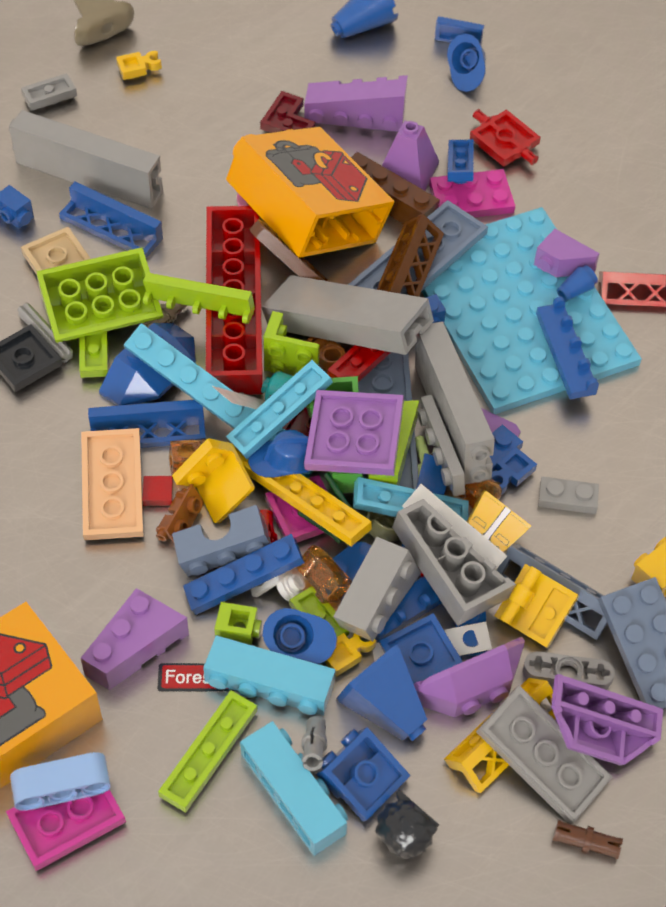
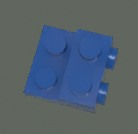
[316,727,411,822]

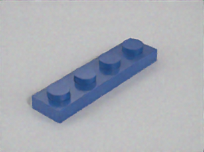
[183,534,305,615]

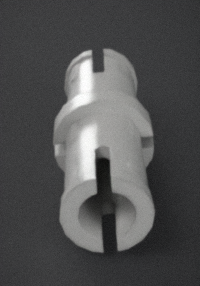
[301,716,327,771]

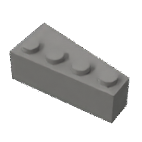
[392,499,516,626]

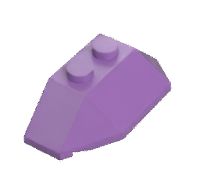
[414,637,525,718]
[551,674,663,765]

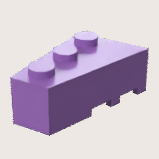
[80,588,189,690]

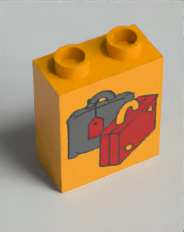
[226,127,395,258]
[0,601,103,789]

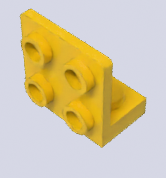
[172,438,255,524]

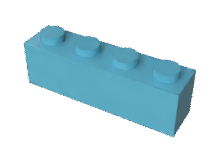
[203,635,336,716]
[240,721,348,856]

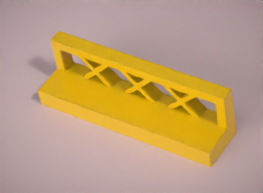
[444,678,556,793]

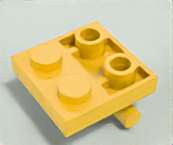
[494,564,579,648]

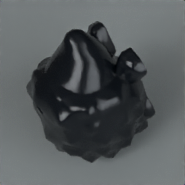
[375,790,440,859]

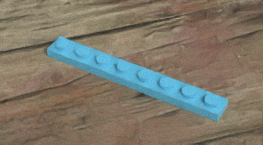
[124,323,314,478]

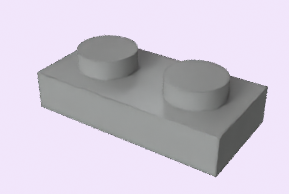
[21,73,77,111]
[538,476,599,514]

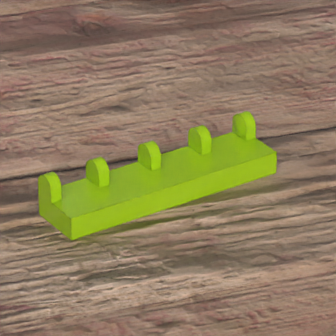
[143,272,255,324]

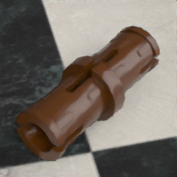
[553,820,623,859]

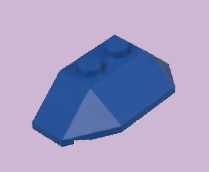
[99,323,196,406]

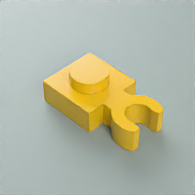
[116,51,162,80]
[325,633,376,677]

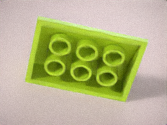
[36,247,163,343]

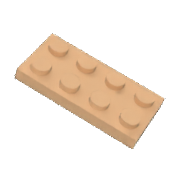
[81,428,144,540]

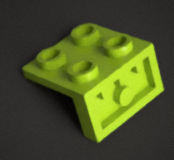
[264,311,320,376]

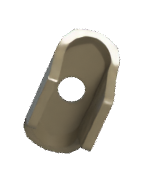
[74,0,134,46]

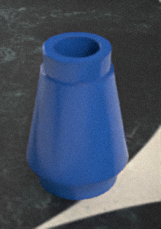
[557,265,598,302]

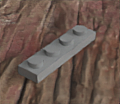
[418,395,465,496]

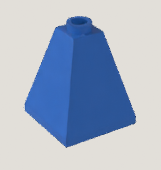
[336,644,428,741]

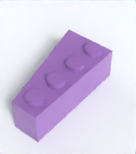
[304,75,408,132]

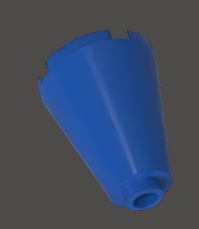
[330,0,398,38]

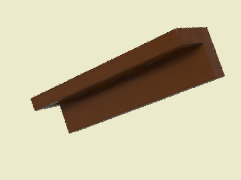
[376,213,444,297]

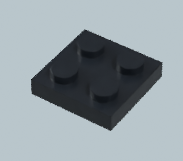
[0,324,62,392]

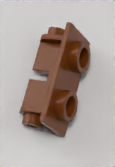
[156,484,204,543]

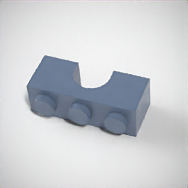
[172,505,271,577]

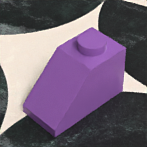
[534,229,600,277]

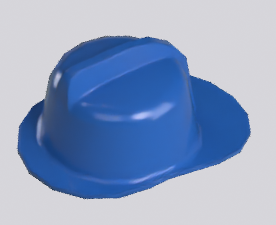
[447,34,486,92]
[248,430,310,477]
[262,608,337,664]

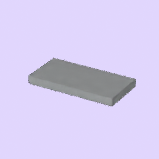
[476,685,612,824]

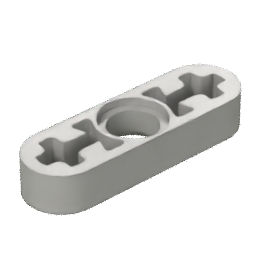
[523,651,615,690]

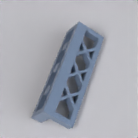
[497,544,607,640]

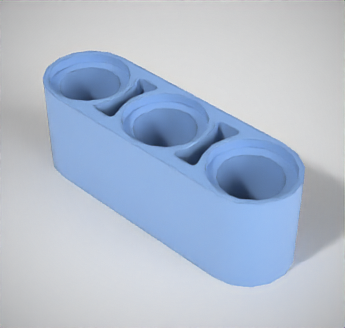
[10,752,111,811]

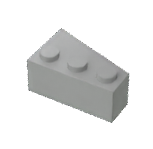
[333,537,421,641]

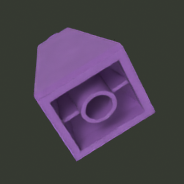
[382,121,439,191]

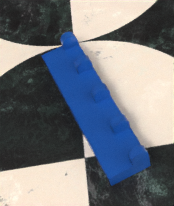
[536,297,599,400]
[375,576,442,643]

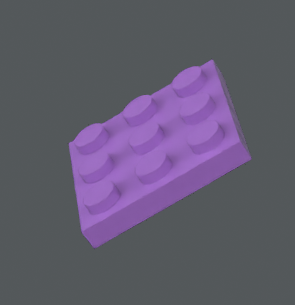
[304,390,404,476]

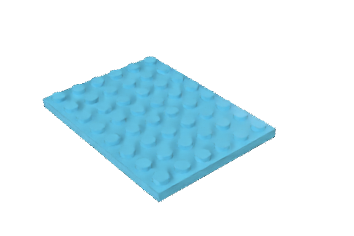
[421,207,642,414]

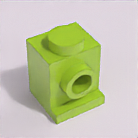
[214,602,262,645]

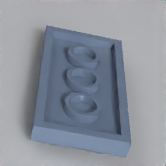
[597,577,666,709]

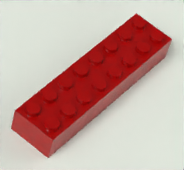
[206,206,263,395]

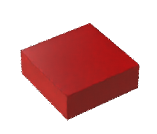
[142,476,173,506]

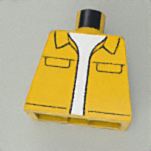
[466,490,531,552]

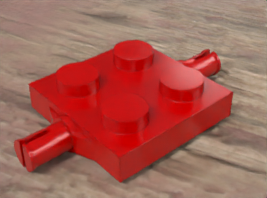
[470,109,541,167]

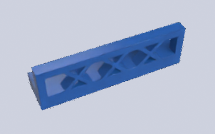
[59,181,163,259]
[88,400,206,448]

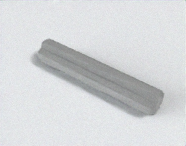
[18,303,74,363]

